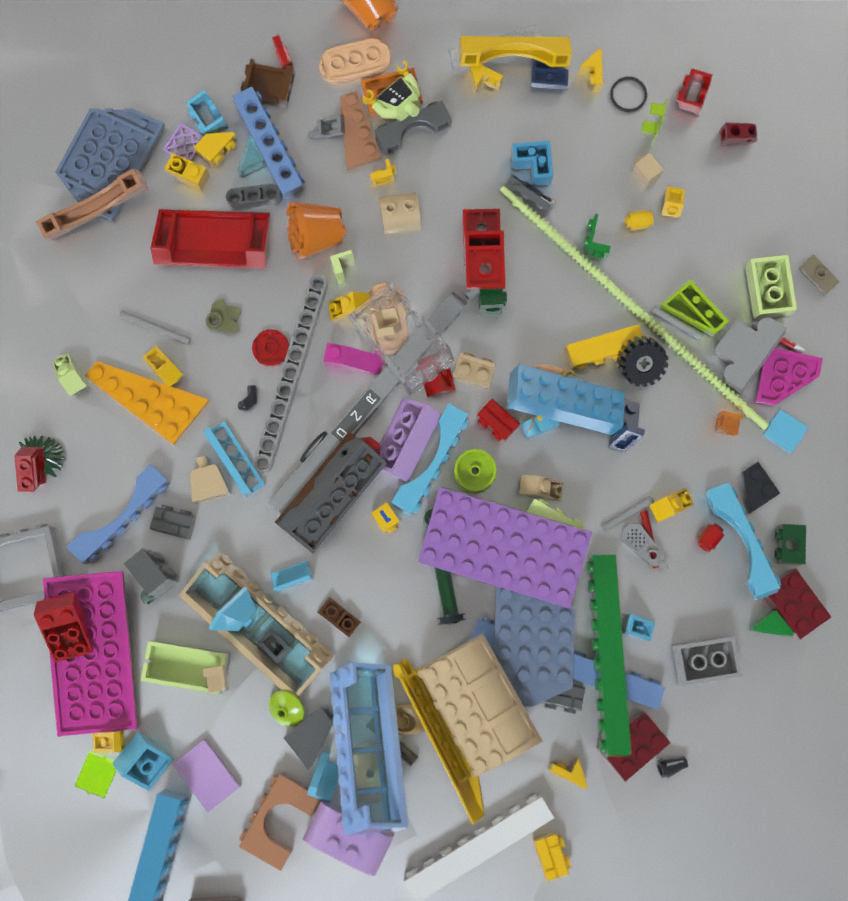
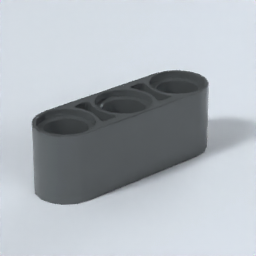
[226,184,282,211]

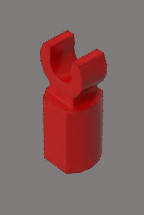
[272,35,293,69]

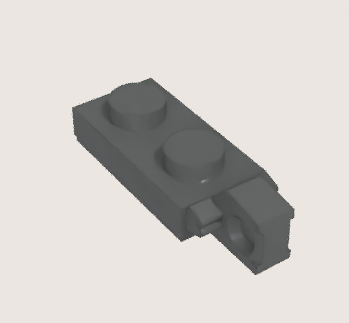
[506,175,556,211]

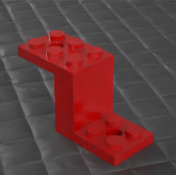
[462,209,506,290]

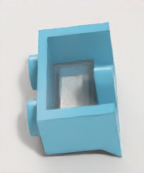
[186,90,228,134]

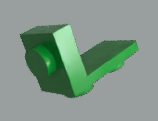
[583,214,611,260]

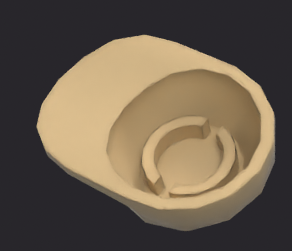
[396,704,425,735]

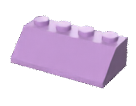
[380,398,442,482]

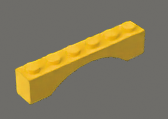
[458,36,572,67]

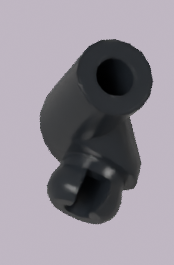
[238,385,257,411]

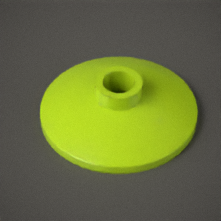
[268,690,305,727]

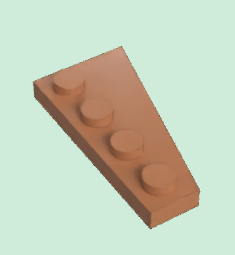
[340,91,382,171]

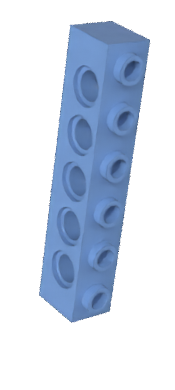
[232,87,305,199]

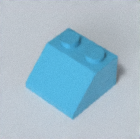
[112,732,174,791]

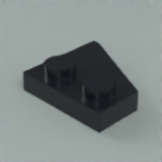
[741,462,780,514]

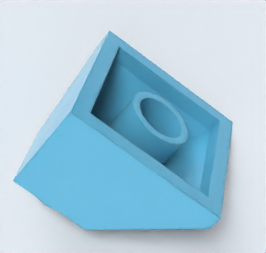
[208,587,256,631]

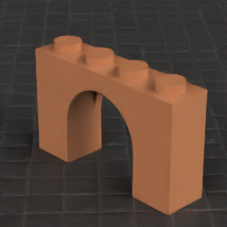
[239,772,320,871]

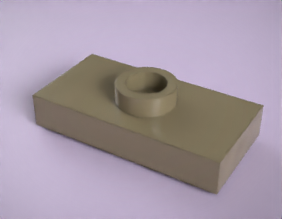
[799,255,840,296]

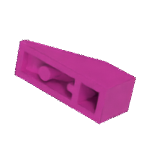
[324,343,384,375]

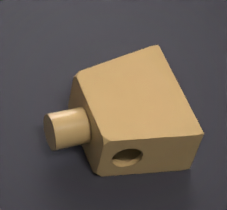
[190,456,231,504]

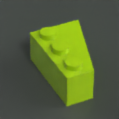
[661,279,729,337]

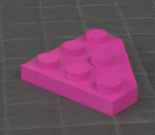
[755,348,823,406]

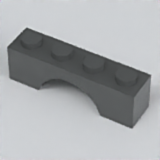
[375,100,452,156]

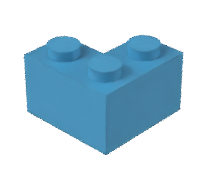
[511,141,553,186]

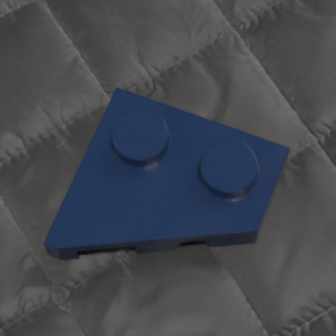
[530,58,569,90]

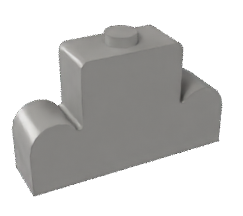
[715,318,787,394]

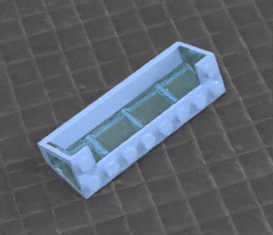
[330,662,408,835]

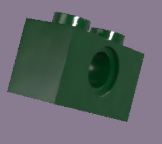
[478,289,507,315]
[774,524,806,565]

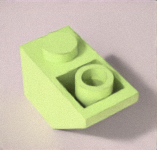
[52,353,87,396]

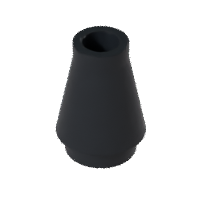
[657,756,688,778]

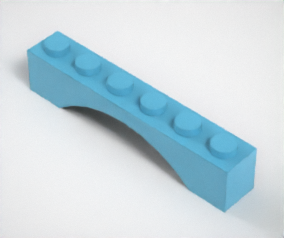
[391,403,470,516]
[705,483,781,601]

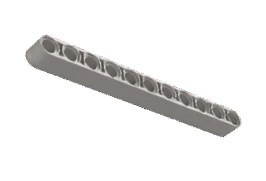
[253,274,328,474]

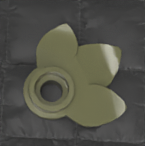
[206,298,241,334]

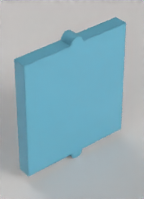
[763,409,809,453]

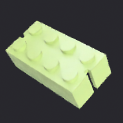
[141,641,230,694]

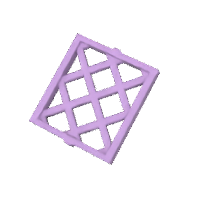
[162,123,204,161]

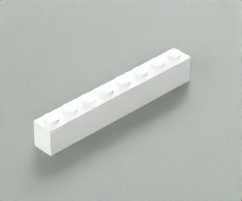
[404,794,554,901]

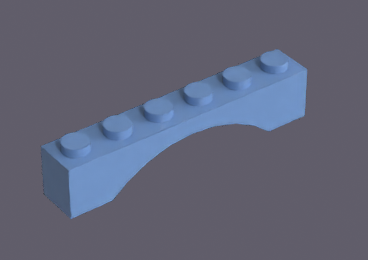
[66,464,170,564]

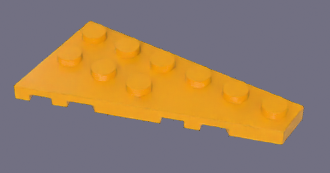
[85,361,210,445]

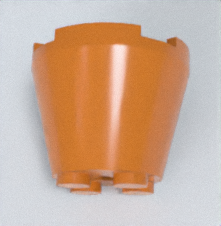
[340,0,398,32]
[286,201,346,259]

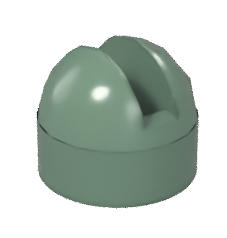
[140,591,158,605]

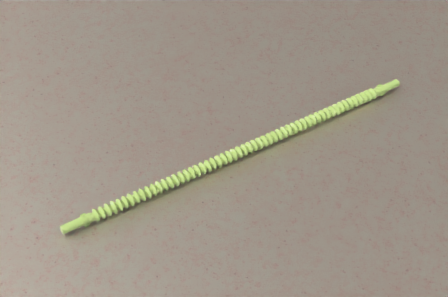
[500,185,769,430]

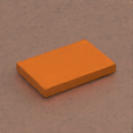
[361,67,423,117]

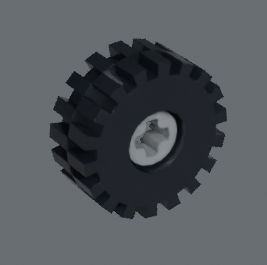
[617,336,669,387]

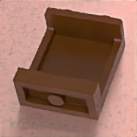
[241,59,295,108]

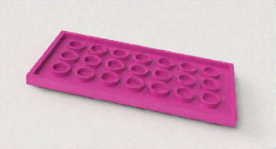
[43,570,138,737]

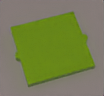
[74,753,117,798]

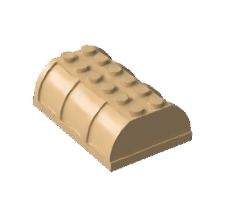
[416,634,543,777]

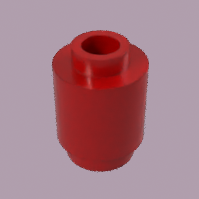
[696,523,725,553]

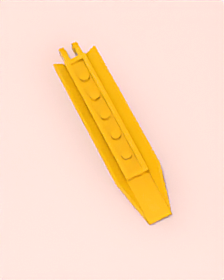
[392,659,484,825]

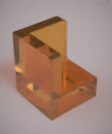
[714,411,744,436]

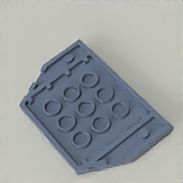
[55,108,165,222]
[494,586,575,707]

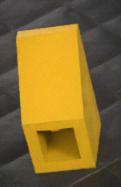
[194,132,238,168]
[164,153,210,192]
[328,291,372,321]
[649,488,694,522]

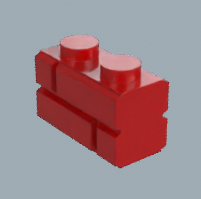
[476,398,520,443]

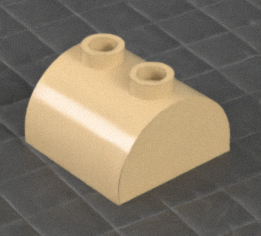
[379,192,421,235]

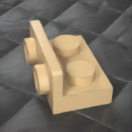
[452,352,496,389]

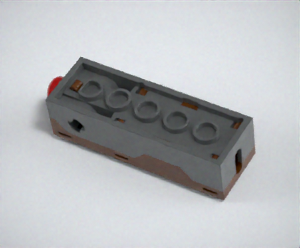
[274,432,387,554]

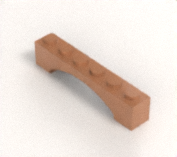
[36,169,149,240]

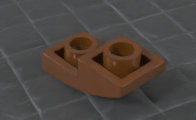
[317,597,361,637]

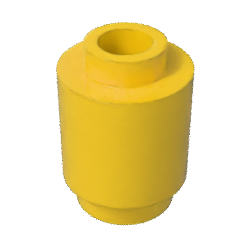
[624,210,653,231]

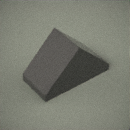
[258,629,294,664]

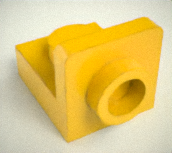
[370,158,396,187]
[662,186,685,218]

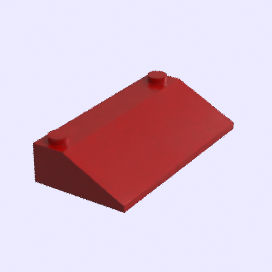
[150,209,270,268]

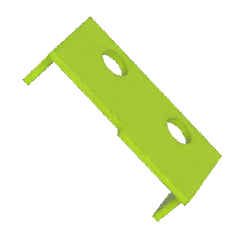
[642,99,667,140]

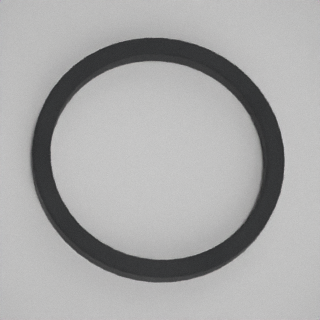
[610,76,647,112]
[300,431,328,463]

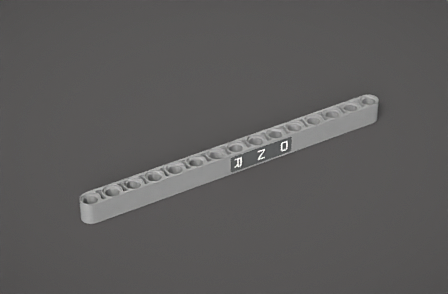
[268,292,467,515]

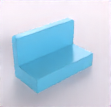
[270,561,313,592]
[307,751,339,802]

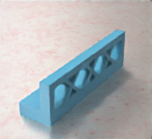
[203,421,265,497]

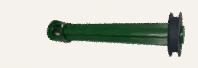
[423,509,466,625]

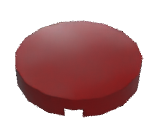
[252,329,289,367]

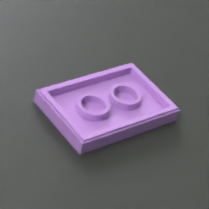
[172,739,241,812]

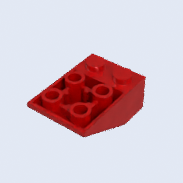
[33,592,93,662]

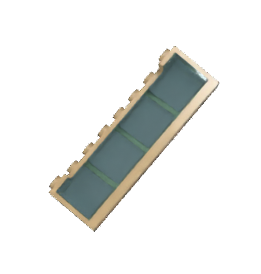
[178,553,335,697]

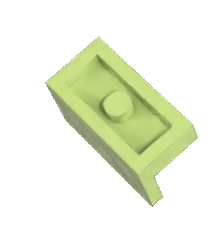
[330,250,355,285]

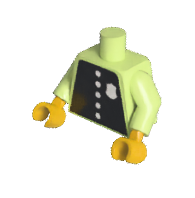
[362,60,420,121]

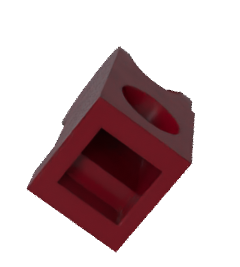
[720,122,758,146]

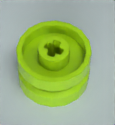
[453,449,497,494]

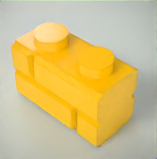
[533,832,572,881]

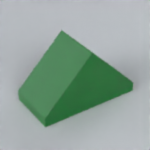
[749,610,794,636]

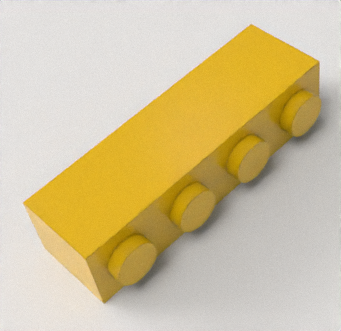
[564,324,643,371]

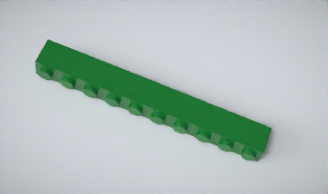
[587,555,631,757]

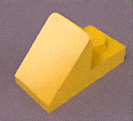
[578,49,603,92]
[469,65,503,93]
[92,730,125,753]
[548,757,587,789]

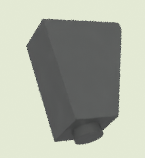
[284,706,334,769]

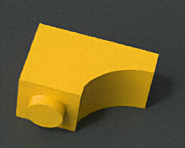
[142,345,183,387]

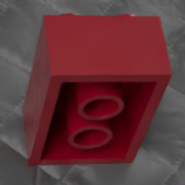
[764,568,831,640]
[597,710,671,782]

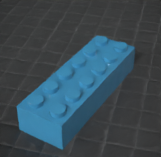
[507,364,625,435]
[128,789,189,901]

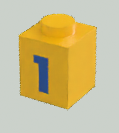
[371,502,400,534]

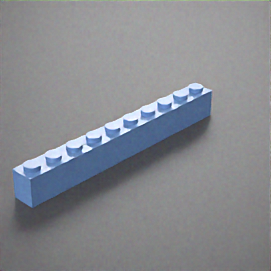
[471,617,666,710]

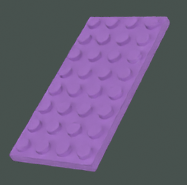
[418,486,592,608]

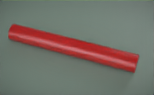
[640,510,659,568]

